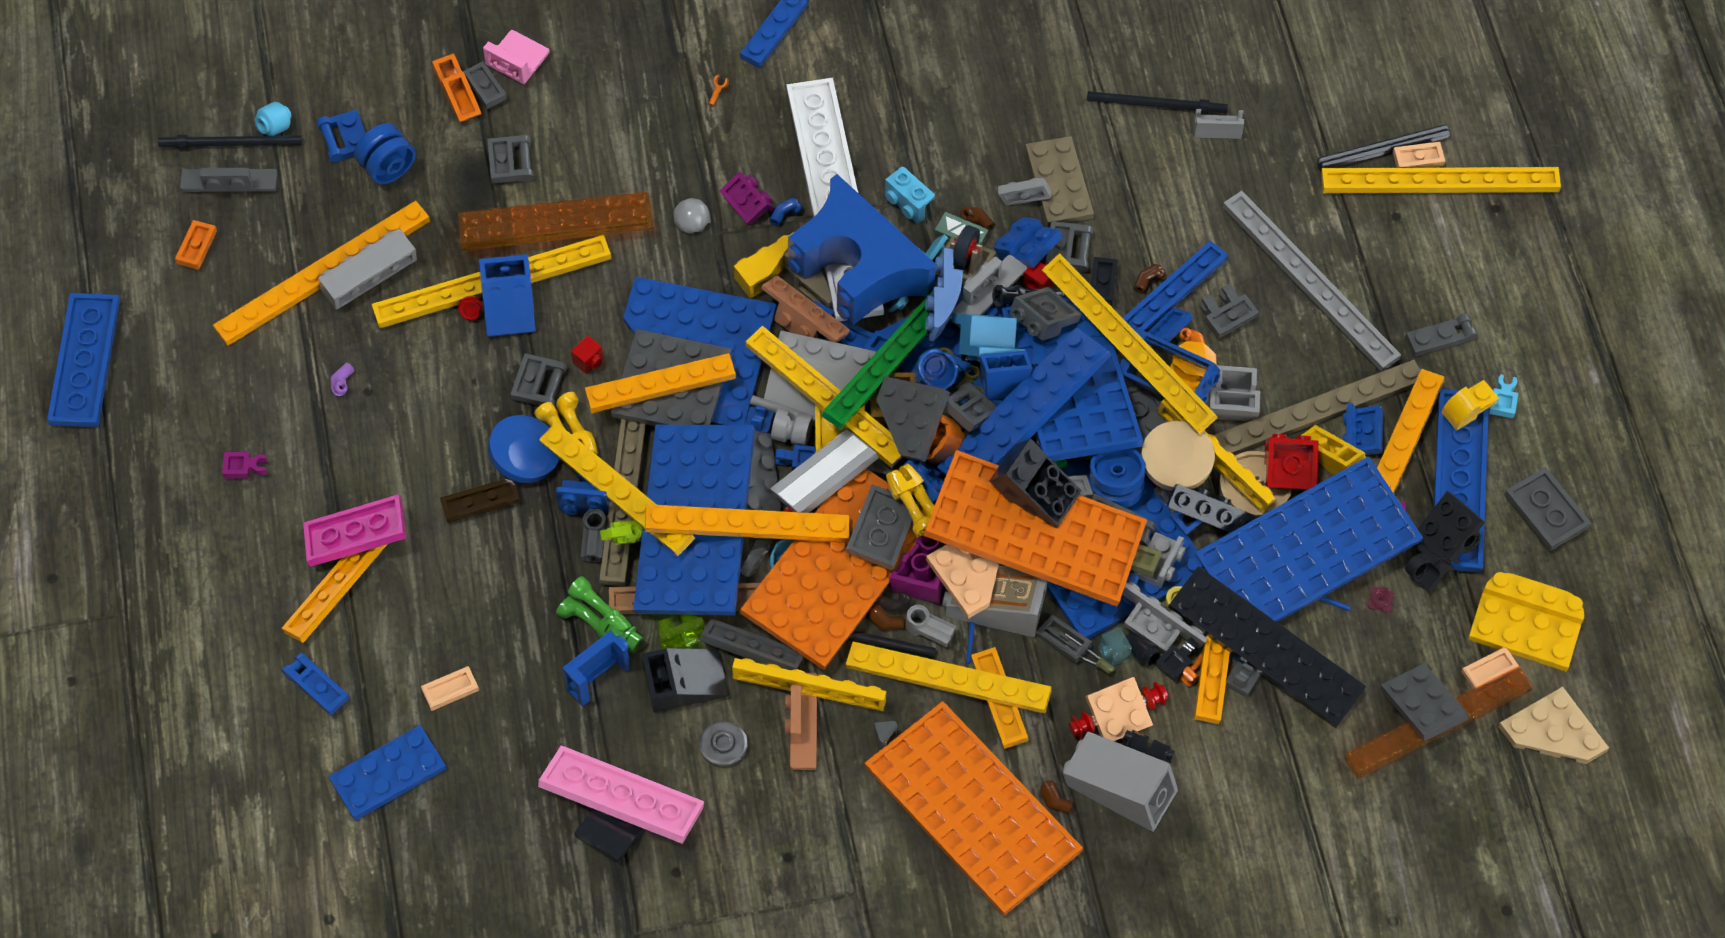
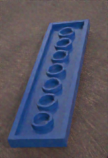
[937,327,1112,476]
[1433,389,1489,573]

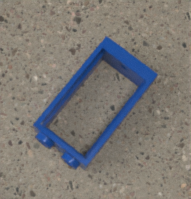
[1119,329,1221,404]

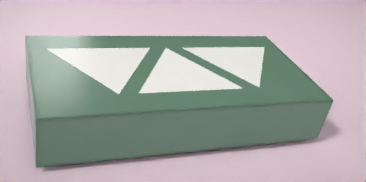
[935,212,988,245]

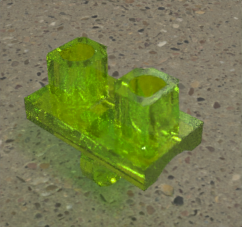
[658,614,705,649]

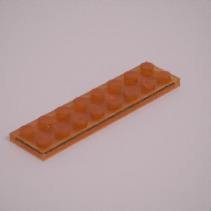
[458,192,654,251]

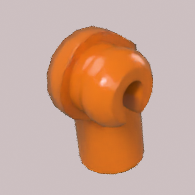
[1179,328,1206,344]

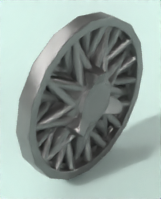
[699,720,748,767]

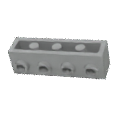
[318,228,417,310]

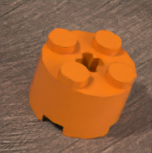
[926,414,965,465]

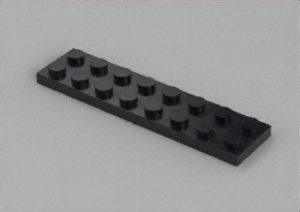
[1168,566,1366,728]

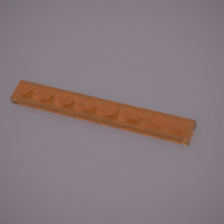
[1344,666,1533,779]

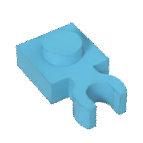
[1489,374,1518,418]

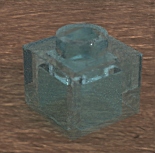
[1099,627,1132,666]

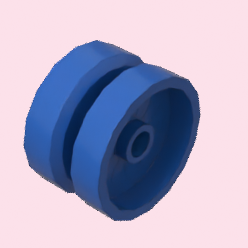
[354,123,416,184]
[1089,448,1146,508]

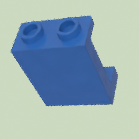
[562,630,630,707]

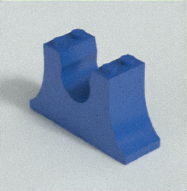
[788,174,936,325]

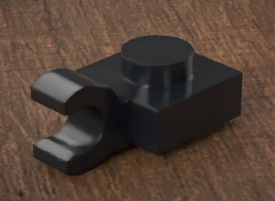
[1156,637,1199,682]

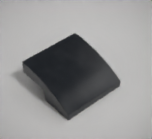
[574,809,646,863]

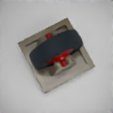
[936,225,996,285]

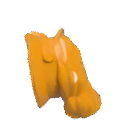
[1170,341,1217,392]

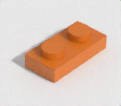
[175,220,217,270]

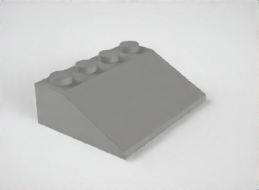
[764,331,876,416]

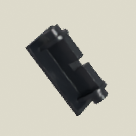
[1121,730,1175,764]

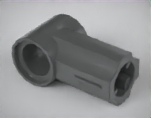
[580,509,607,563]

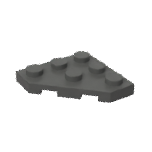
[877,376,950,462]

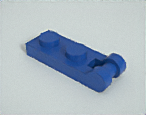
[281,652,349,716]

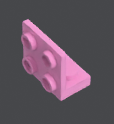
[483,30,549,84]

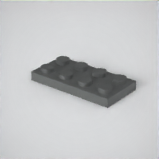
[747,431,782,511]

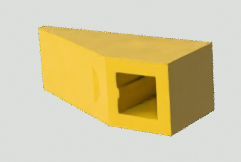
[734,232,794,299]

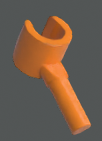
[709,75,729,106]
[1181,654,1202,687]

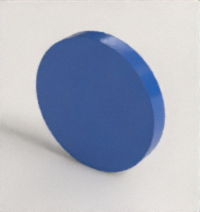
[488,415,559,483]

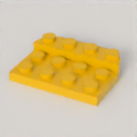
[1468,572,1584,672]

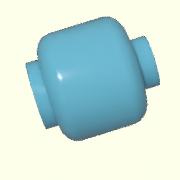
[255,102,291,136]

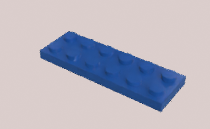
[47,293,120,427]

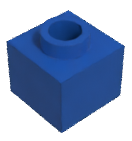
[1170,511,1203,535]

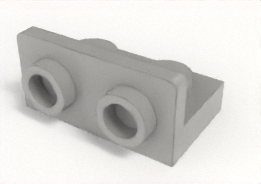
[1134,532,1186,588]

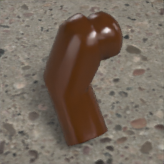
[960,207,995,231]
[1133,264,1166,293]
[868,605,904,630]
[1040,780,1073,814]

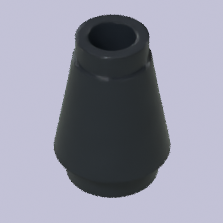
[1123,632,1161,668]

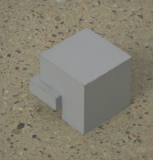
[1209,365,1260,422]

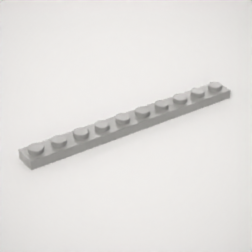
[1223,191,1401,372]

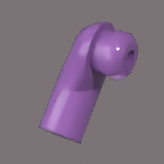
[330,362,354,396]

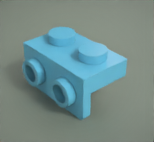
[885,167,935,224]

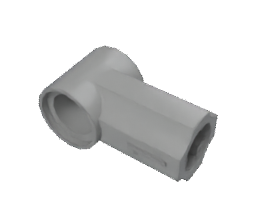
[905,605,957,647]

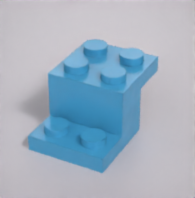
[951,313,1025,362]

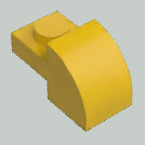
[1441,380,1499,431]

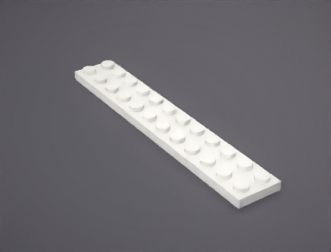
[787,78,884,322]

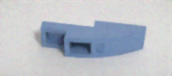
[925,248,963,341]

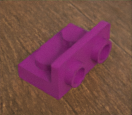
[719,171,775,226]

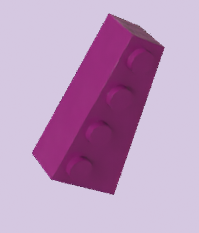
[889,535,947,604]

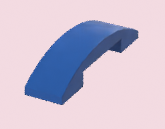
[814,301,890,352]

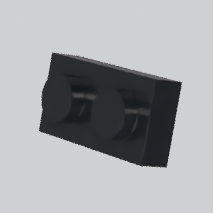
[1091,257,1118,305]

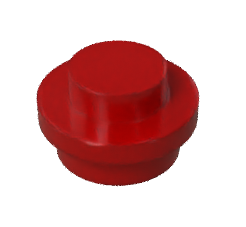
[458,296,483,320]

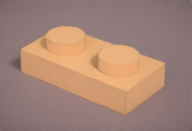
[1393,142,1445,168]

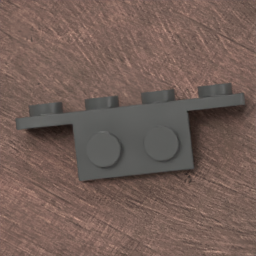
[180,168,278,192]

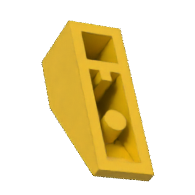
[1302,425,1366,476]

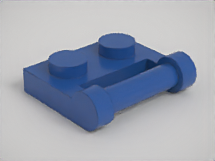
[316,109,365,162]

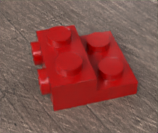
[1264,434,1319,491]

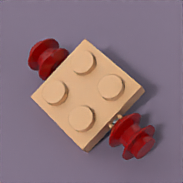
[1068,677,1168,741]

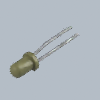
[1065,634,1114,674]

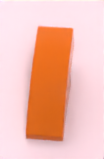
[432,53,482,123]

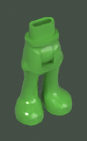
[556,576,643,654]

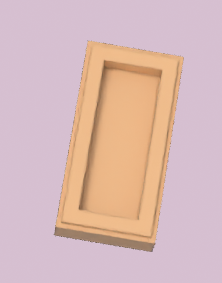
[1461,648,1519,692]
[421,666,479,711]

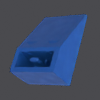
[479,254,536,337]

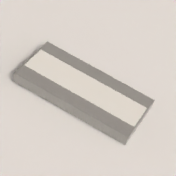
[770,429,878,513]

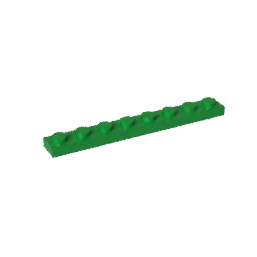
[821,292,932,430]

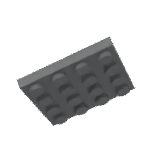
[611,329,732,426]

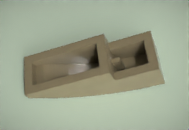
[784,251,832,309]

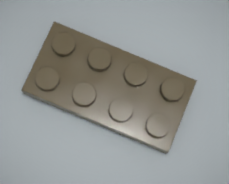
[1025,136,1094,227]

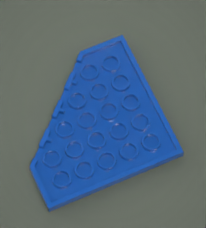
[623,277,777,425]

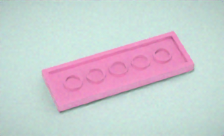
[538,745,704,844]

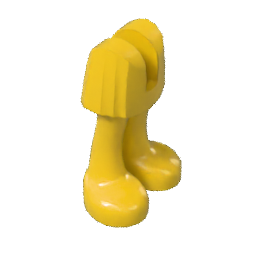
[534,392,598,455]
[886,463,935,537]

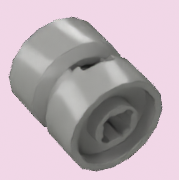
[771,408,813,446]

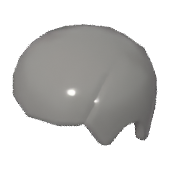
[673,198,711,234]

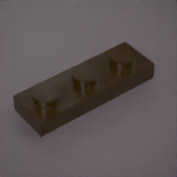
[440,478,520,523]

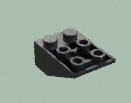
[989,439,1082,527]
[642,648,729,712]

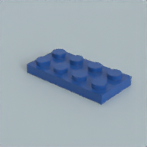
[328,725,447,821]

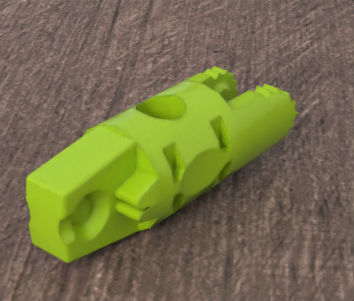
[600,520,643,545]

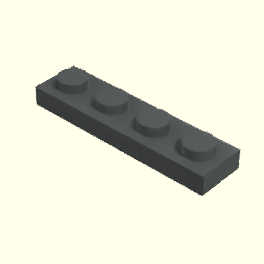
[701,618,805,670]

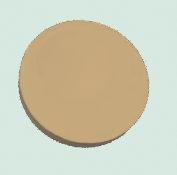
[1141,421,1215,491]
[1219,451,1292,517]

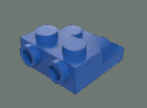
[993,217,1063,268]

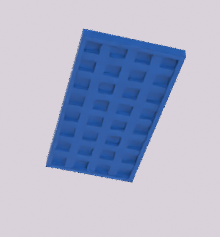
[1002,297,1143,461]
[633,425,755,615]
[1195,456,1423,622]

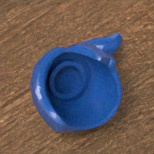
[915,348,971,389]

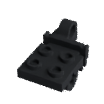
[1405,491,1485,592]

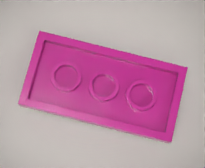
[303,494,406,567]

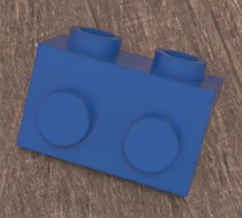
[1343,403,1383,455]

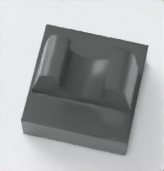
[1226,662,1260,698]

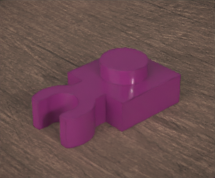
[222,452,268,479]

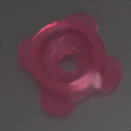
[1367,587,1395,613]

